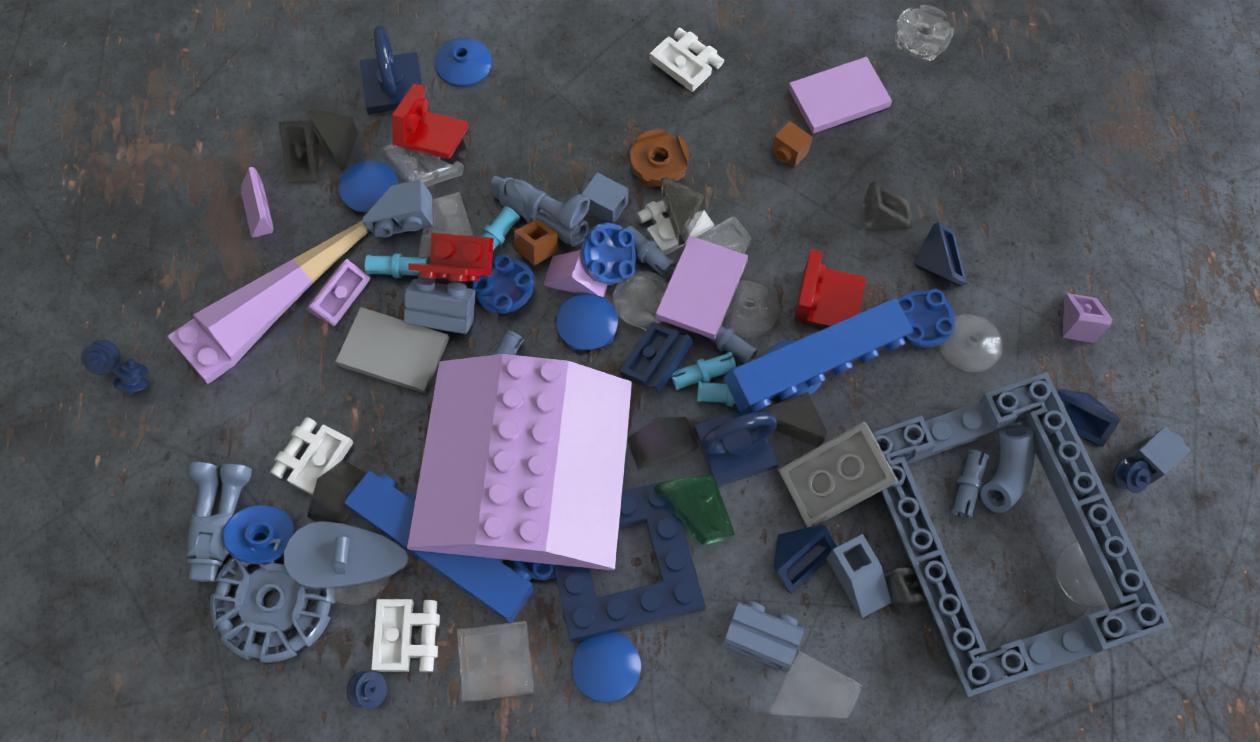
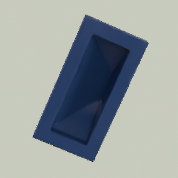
[914,222,968,286]
[1057,389,1120,447]
[773,524,837,594]

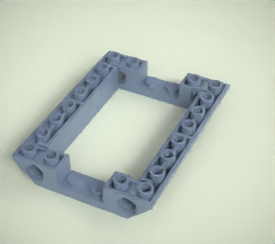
[872,372,1171,698]

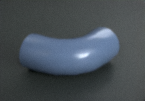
[981,425,1035,513]

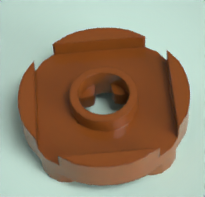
[630,129,689,188]

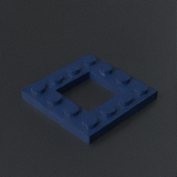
[553,480,706,642]

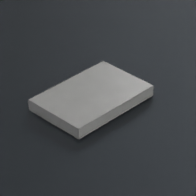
[335,307,449,394]
[778,422,899,528]

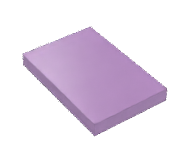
[788,57,892,134]
[656,236,748,339]

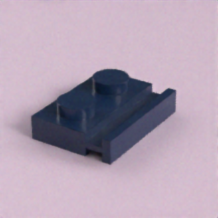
[620,322,693,393]

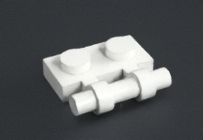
[650,28,724,92]
[636,187,714,255]
[270,417,353,498]
[371,599,440,672]

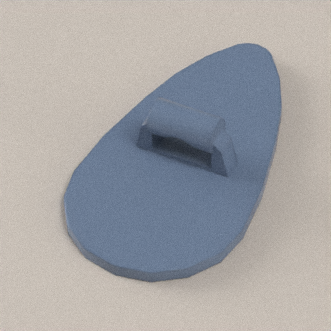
[284,521,408,589]

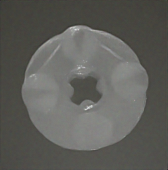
[895,5,954,61]

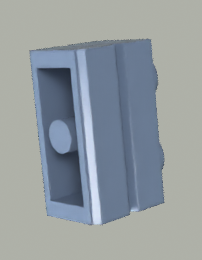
[404,277,476,334]
[722,601,804,673]

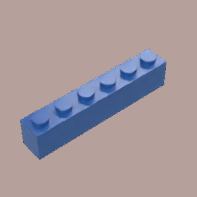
[724,298,914,413]
[344,470,534,624]

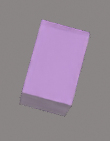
[544,250,608,297]
[1062,293,1112,343]

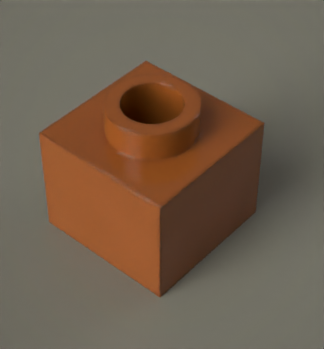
[771,121,813,168]
[514,219,558,265]

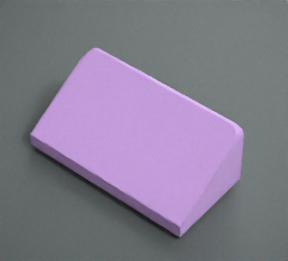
[241,167,274,237]
[305,259,371,326]

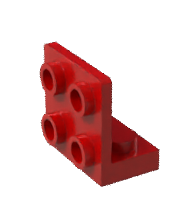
[392,84,469,159]
[408,233,494,281]
[794,249,866,328]

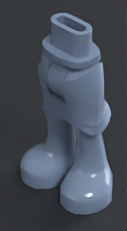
[490,176,590,247]
[186,462,252,582]

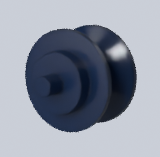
[81,340,120,375]
[113,359,148,395]
[1114,457,1151,493]
[346,671,387,708]

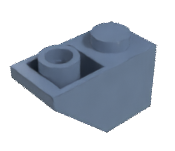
[363,179,433,238]
[826,534,891,619]

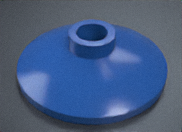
[435,38,492,87]
[223,505,294,564]

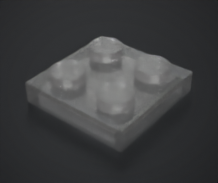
[457,621,534,702]

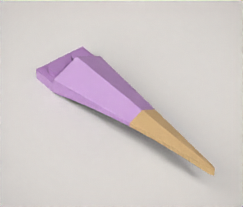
[167,220,370,385]

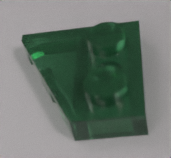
[654,473,735,545]

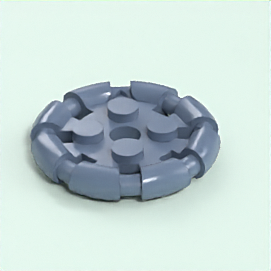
[209,539,335,663]

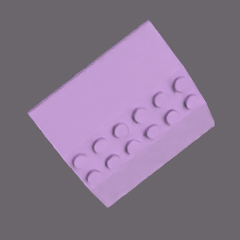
[407,354,632,571]

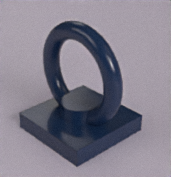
[360,25,422,114]
[694,408,778,487]

